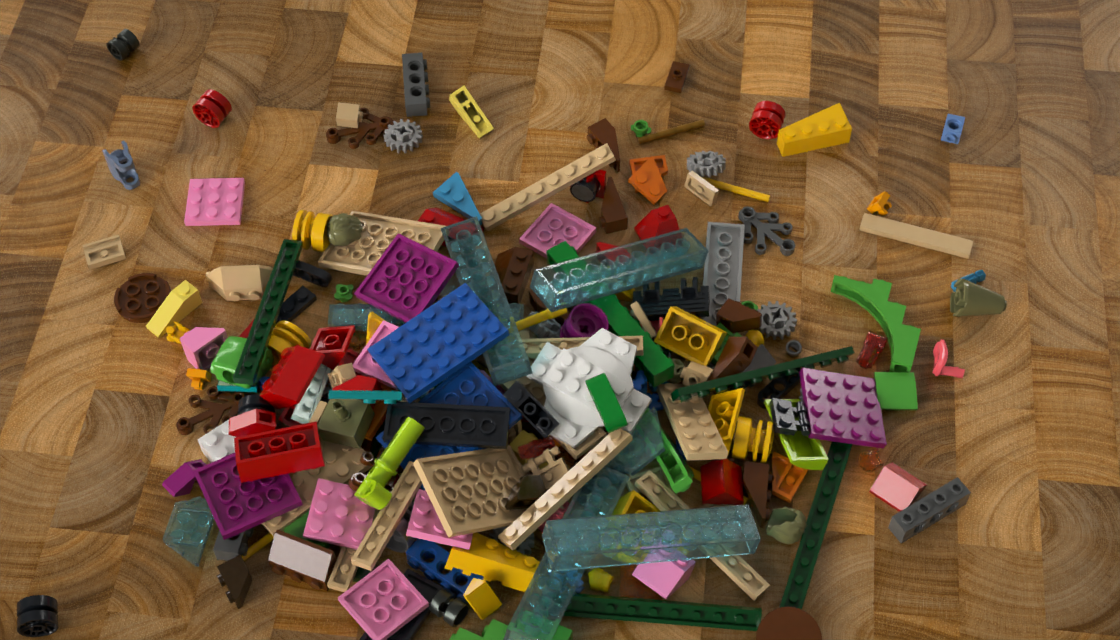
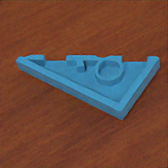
[433,172,482,226]

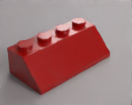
[234,421,325,483]

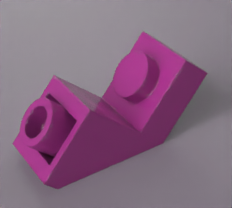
[162,459,206,497]

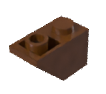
[716,298,762,333]

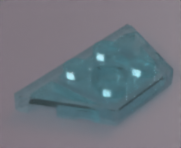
[606,407,665,476]
[162,496,214,567]

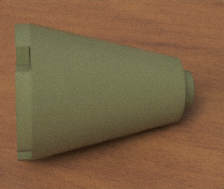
[950,278,1007,317]

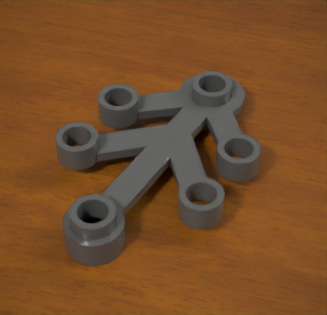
[738,206,795,256]

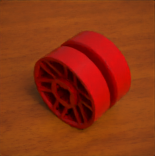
[192,89,232,128]
[749,101,786,139]

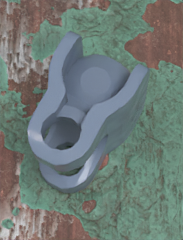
[102,141,140,190]

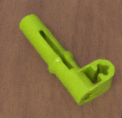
[354,417,425,510]

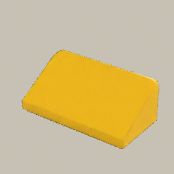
[463,578,502,620]

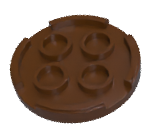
[114,273,171,323]
[756,607,822,640]

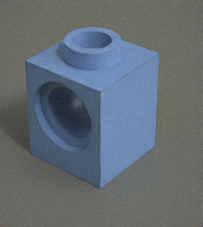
[941,113,965,144]

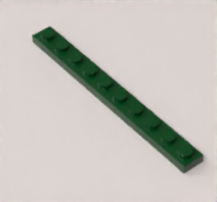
[233,239,303,385]
[671,346,855,403]
[779,441,852,610]
[545,591,762,631]

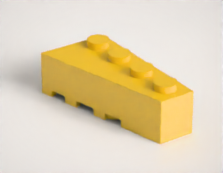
[777,103,852,157]
[445,532,542,593]

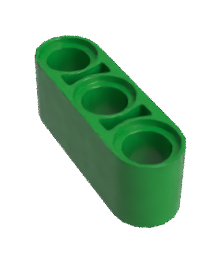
[585,373,628,433]

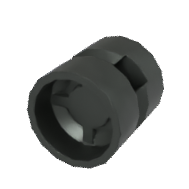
[106,29,140,61]
[429,588,470,628]

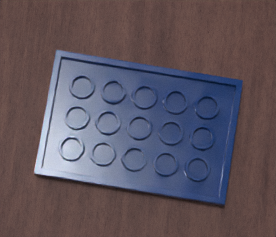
[367,283,510,404]
[376,362,523,490]

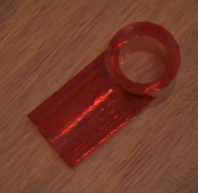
[856,330,888,369]

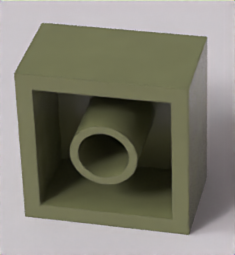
[318,399,375,449]

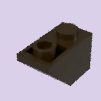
[217,555,252,609]

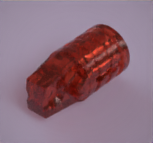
[518,436,555,459]

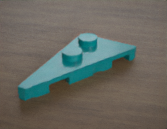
[328,390,402,404]

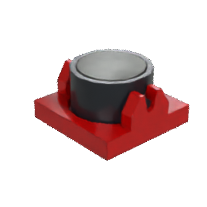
[570,169,607,203]

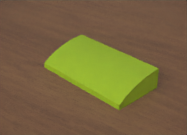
[764,399,829,470]

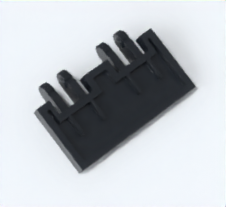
[632,277,710,322]

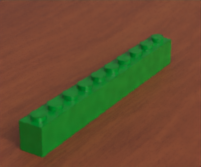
[546,241,675,388]

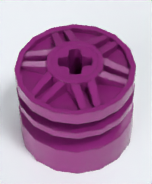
[560,303,609,338]

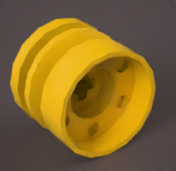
[292,210,333,253]
[266,320,312,366]
[732,416,774,464]

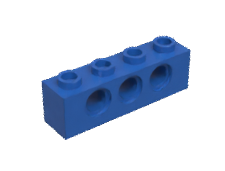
[406,538,488,604]

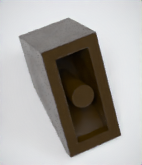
[505,474,547,510]

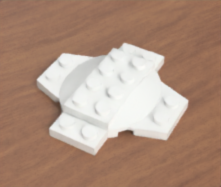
[526,328,652,449]

